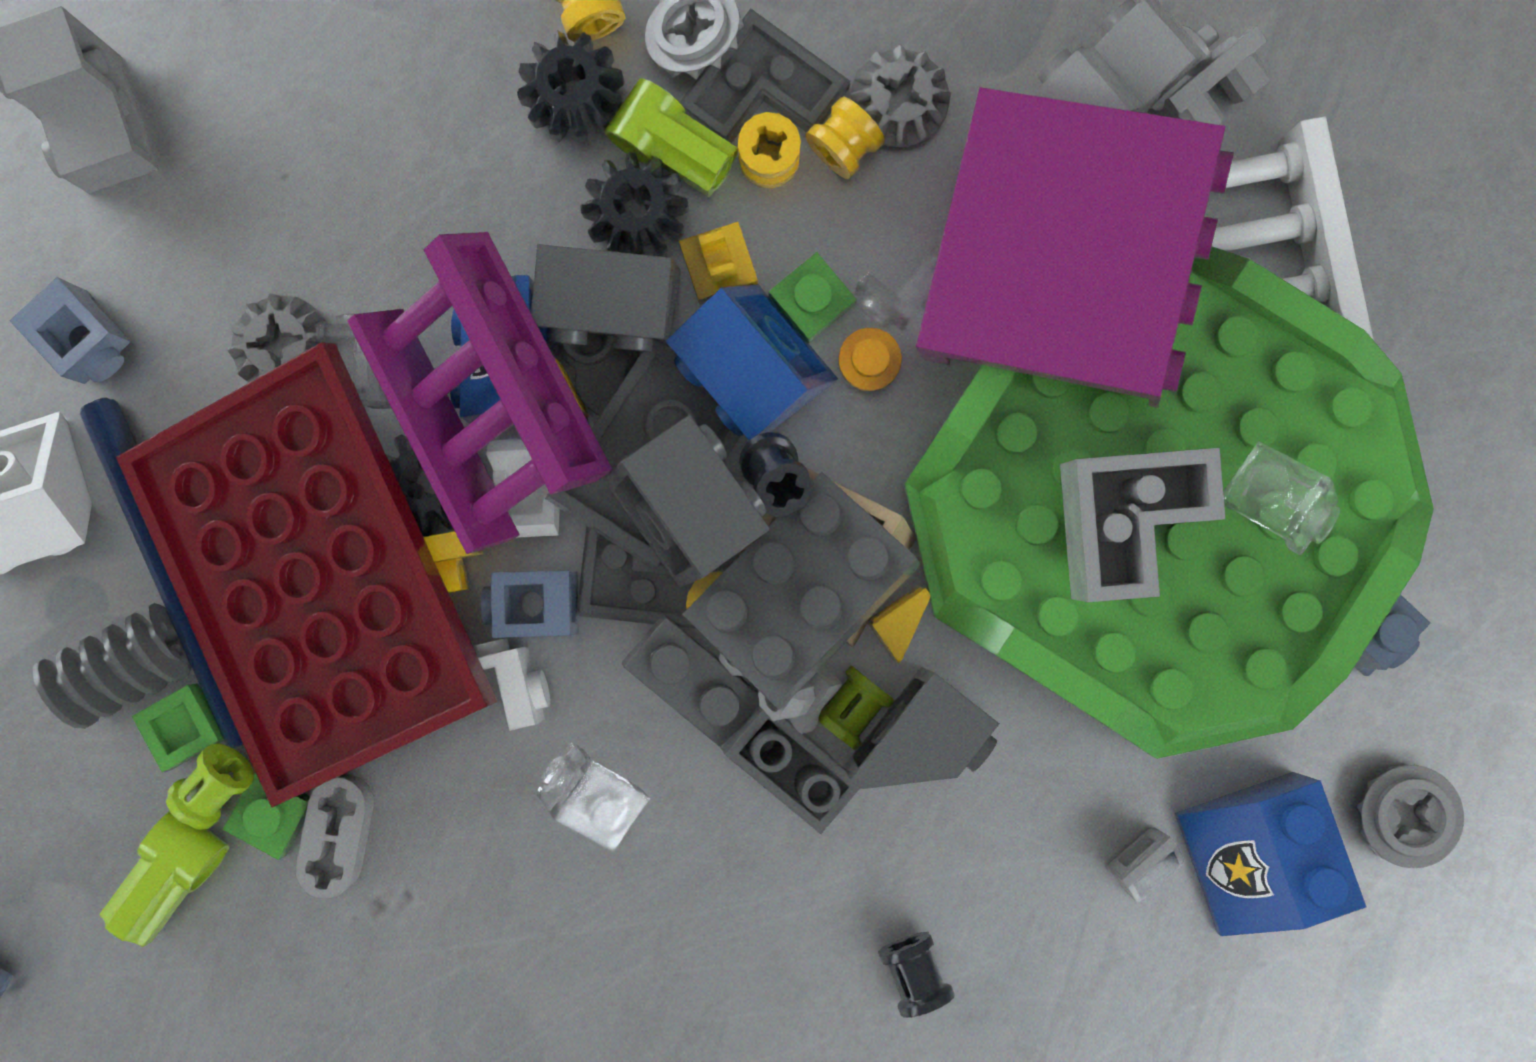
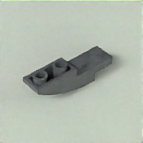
[622,614,860,834]

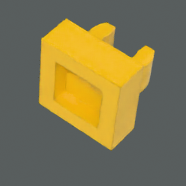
[679,221,758,305]
[423,531,484,593]

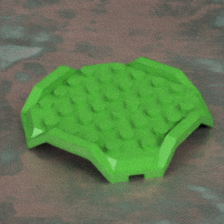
[904,246,1434,759]

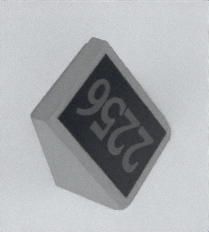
[1107,827,1184,902]

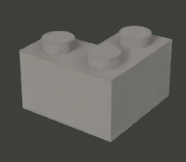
[1032,0,1207,113]
[0,6,159,194]
[1060,448,1225,602]

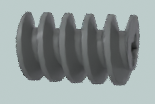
[32,603,191,729]

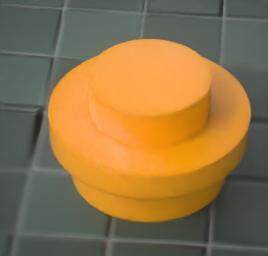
[838,328,902,391]

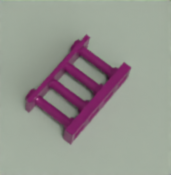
[347,232,613,554]

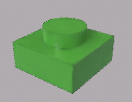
[769,252,857,343]
[131,683,224,773]
[222,772,310,860]

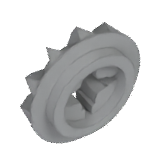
[645,0,744,79]
[851,44,951,147]
[227,293,332,383]
[1356,764,1464,868]

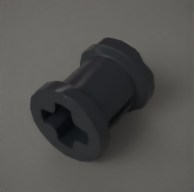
[739,432,814,517]
[878,932,955,1018]

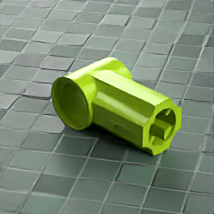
[604,78,738,198]
[99,811,229,947]

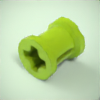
[818,665,896,751]
[166,743,254,830]

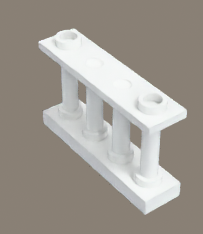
[1212,116,1374,340]

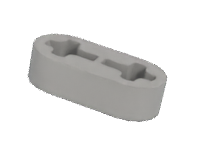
[296,774,374,899]

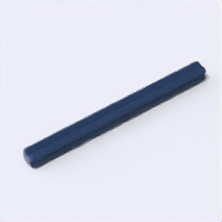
[80,397,243,748]

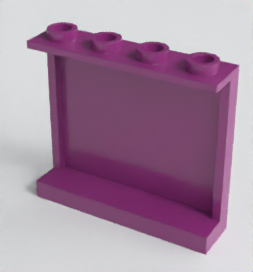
[916,87,1234,408]

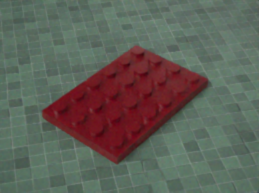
[116,342,498,808]

